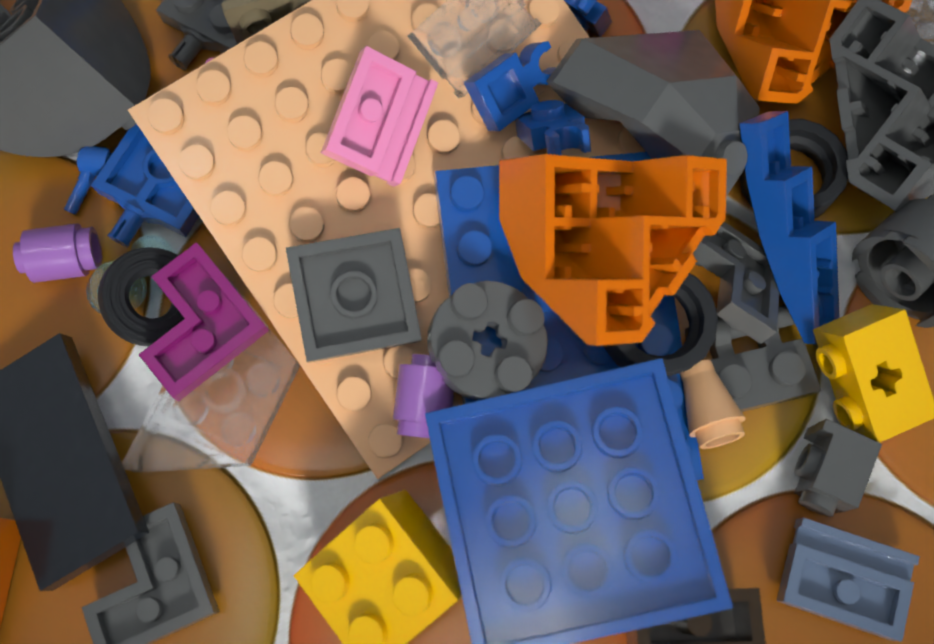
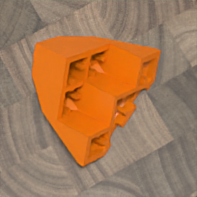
[715,0,912,104]
[499,154,727,346]

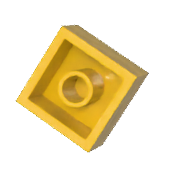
[293,489,462,644]

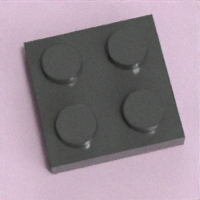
[286,228,422,363]

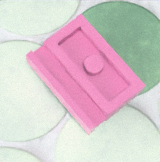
[321,46,438,187]

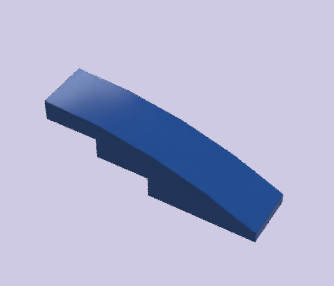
[739,111,840,345]

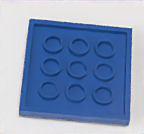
[425,358,733,644]

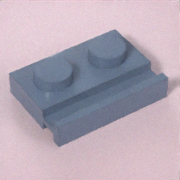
[776,518,920,642]

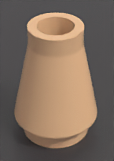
[680,360,746,449]

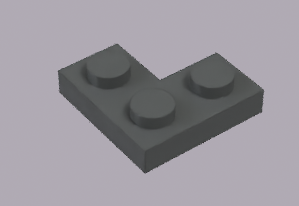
[693,222,779,344]
[81,502,220,644]

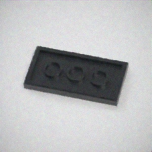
[0,333,150,591]

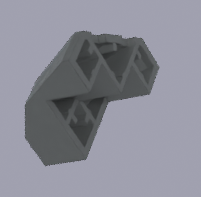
[830,0,934,212]
[546,30,760,196]

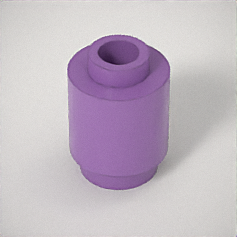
[13,223,102,283]
[393,354,454,438]

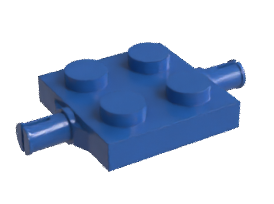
[91,124,199,248]

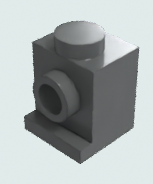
[794,419,882,516]

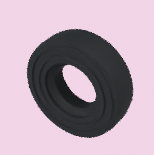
[98,247,185,347]

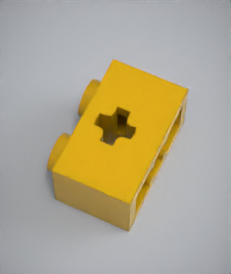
[813,304,934,443]

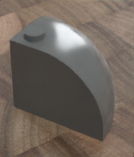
[0,0,151,157]

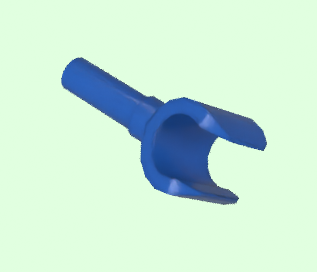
[64,146,112,215]

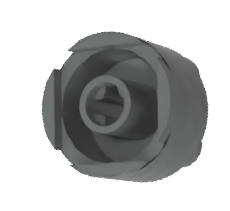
[852,194,934,328]

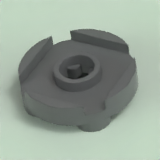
[427,281,547,401]

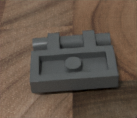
[685,305,821,412]

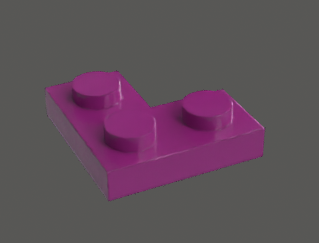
[138,242,269,402]

